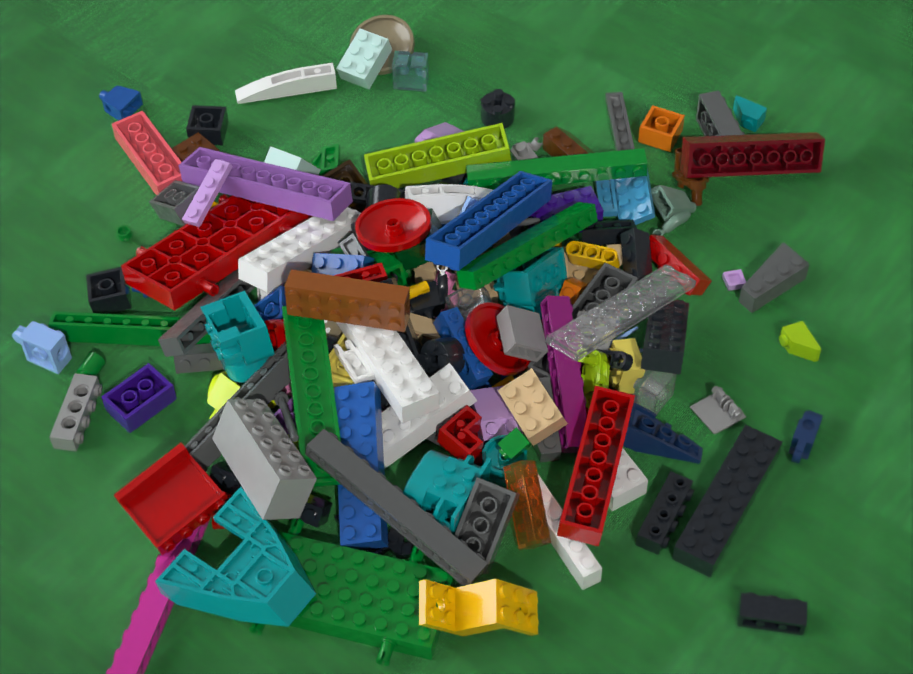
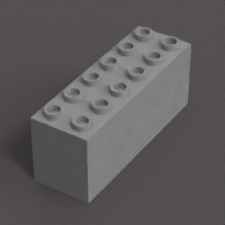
[212,399,317,520]

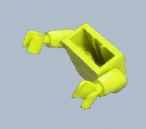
[207,371,276,419]

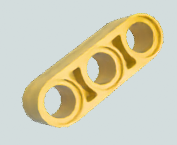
[566,241,620,270]

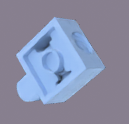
[12,321,72,374]

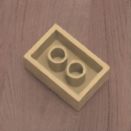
[498,368,568,446]

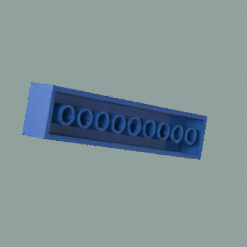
[425,171,552,271]

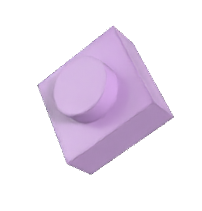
[722,269,746,291]

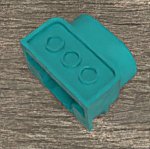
[493,247,567,320]
[200,291,275,383]
[403,450,492,535]

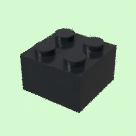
[186,105,229,146]
[86,267,132,314]

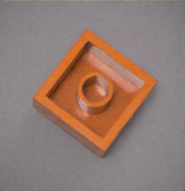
[638,105,685,152]

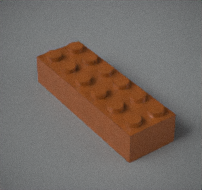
[285,270,410,332]

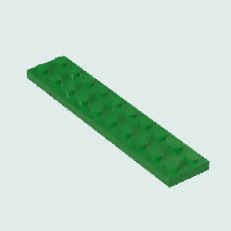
[282,306,341,487]

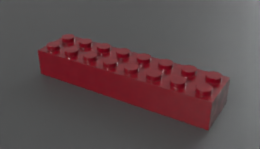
[680,132,825,178]

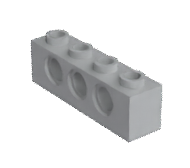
[49,373,102,452]

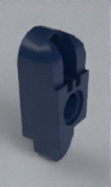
[788,410,823,464]

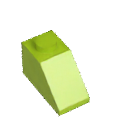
[779,321,821,362]

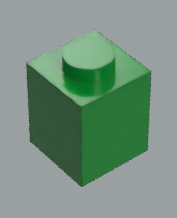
[498,427,532,461]

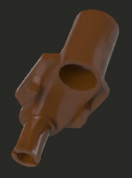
[672,148,709,206]

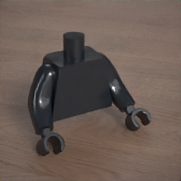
[387,265,448,320]

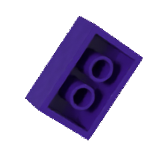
[101,363,177,433]

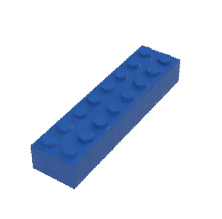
[334,381,388,550]

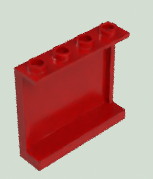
[114,443,229,556]

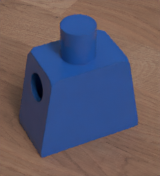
[99,86,143,121]

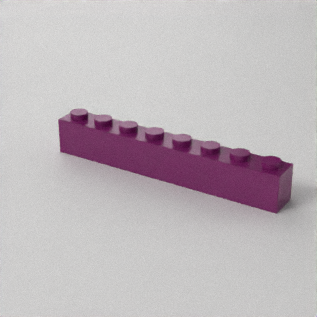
[540,295,587,453]

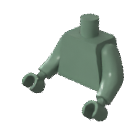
[651,185,696,236]

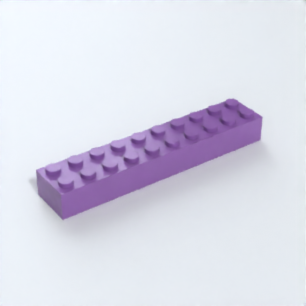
[179,147,353,221]

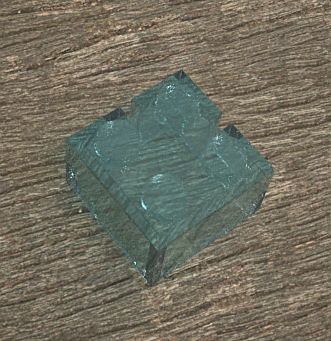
[392,51,429,92]

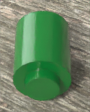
[76,352,106,376]

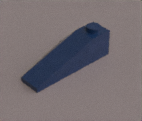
[623,403,703,464]

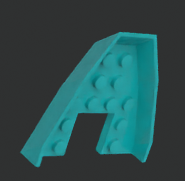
[155,487,316,627]

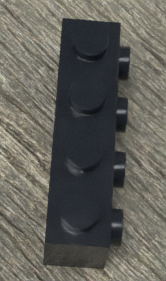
[636,471,695,555]

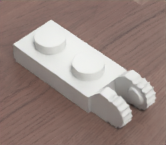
[333,340,375,384]

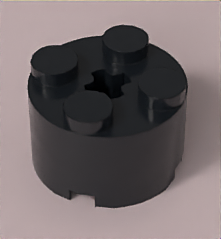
[481,89,515,129]
[417,337,465,377]

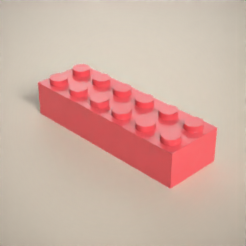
[111,111,182,195]

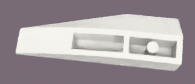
[235,63,337,104]
[405,184,493,224]

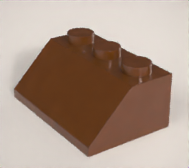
[543,126,594,157]

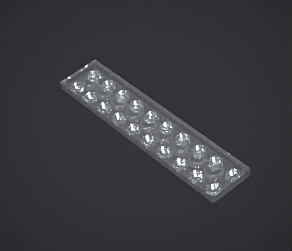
[545,264,696,361]

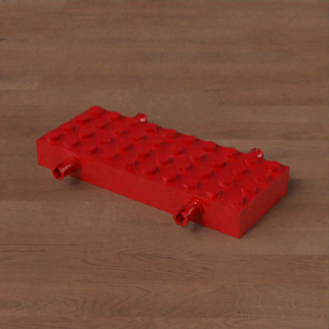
[121,194,311,311]

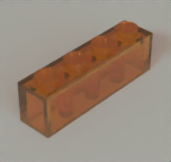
[503,460,551,549]

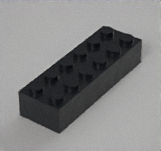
[640,297,689,375]

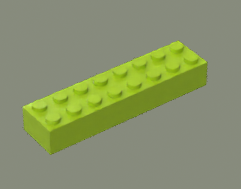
[364,123,511,189]

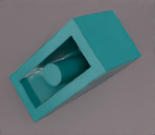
[733,95,767,132]

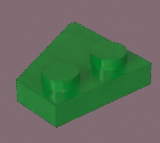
[312,144,341,176]

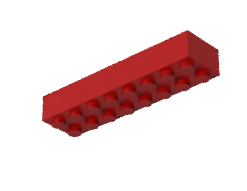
[557,385,635,547]

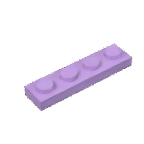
[182,159,233,227]

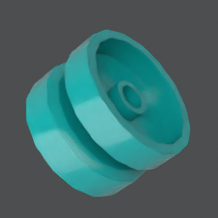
[482,435,527,488]

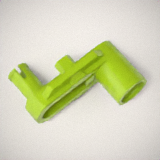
[576,349,610,409]

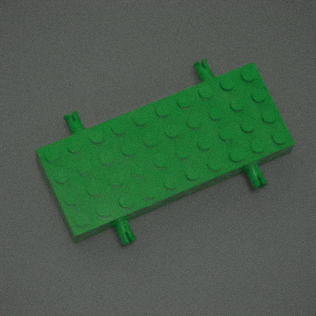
[249,518,455,666]

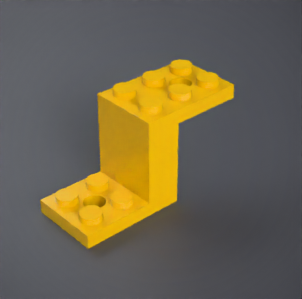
[419,579,539,636]

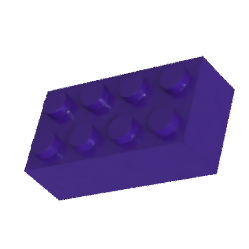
[527,186,604,229]

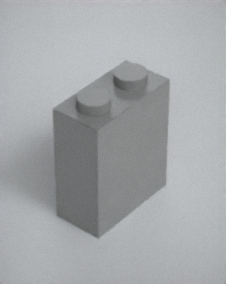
[496,305,548,362]

